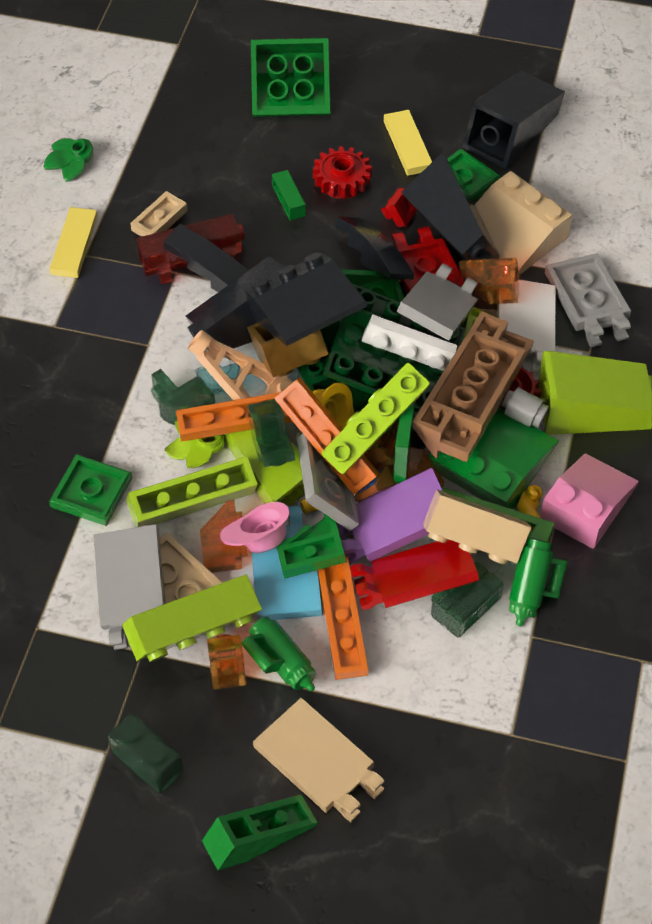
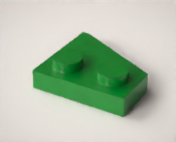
[277,514,347,579]

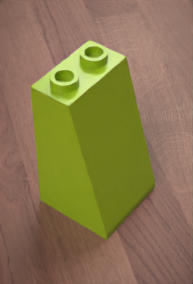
[538,351,652,435]

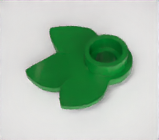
[43,138,94,182]

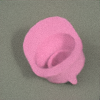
[220,502,290,553]

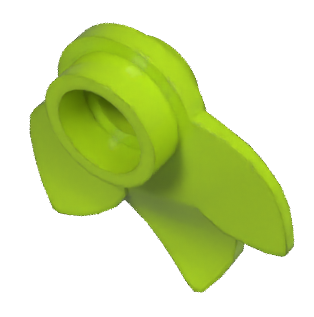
[165,421,225,468]

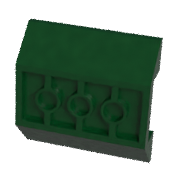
[323,285,466,413]

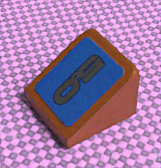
[354,465,396,502]

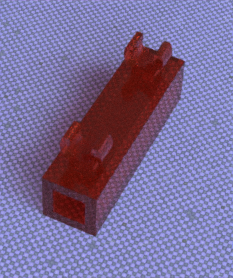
[136,214,245,284]

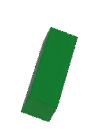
[272,170,306,221]

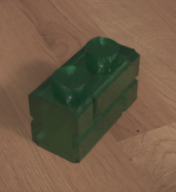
[431,561,504,638]
[108,713,183,794]

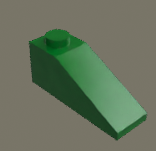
[202,795,318,870]

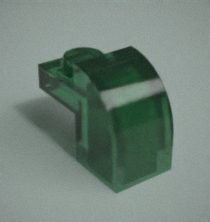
[151,369,215,425]
[247,399,295,467]

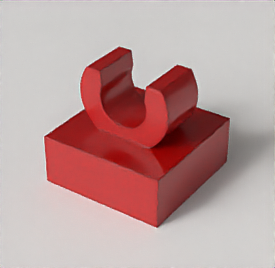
[381,188,417,227]

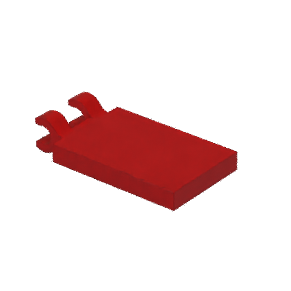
[391,226,464,294]
[350,539,479,610]

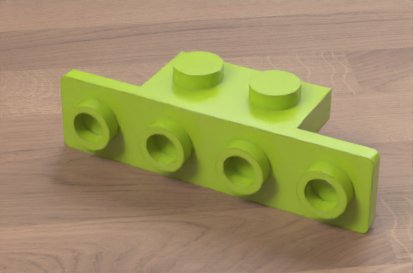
[322,363,430,474]

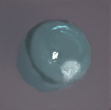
[194,363,240,395]

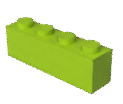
[126,456,258,527]
[122,574,262,662]

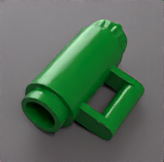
[509,537,568,627]
[241,617,316,692]

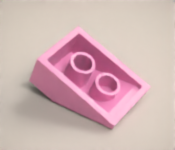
[540,453,639,549]

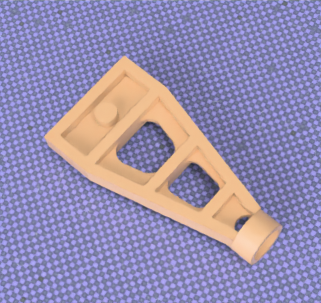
[188,330,293,432]

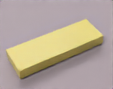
[384,110,432,176]
[50,207,98,278]

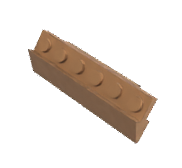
[412,311,534,462]

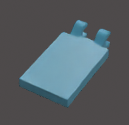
[251,506,322,620]

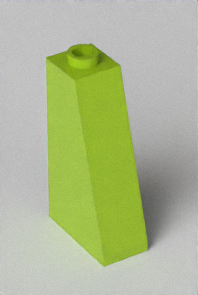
[223,426,305,507]

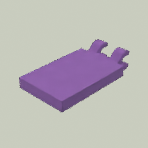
[336,468,443,564]

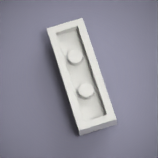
[362,314,457,371]

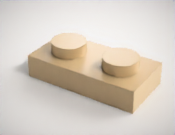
[130,191,188,243]

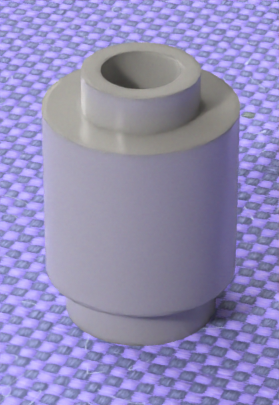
[501,387,549,428]

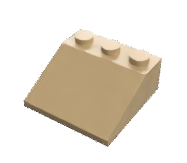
[475,171,572,279]

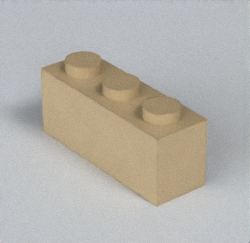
[423,489,531,564]

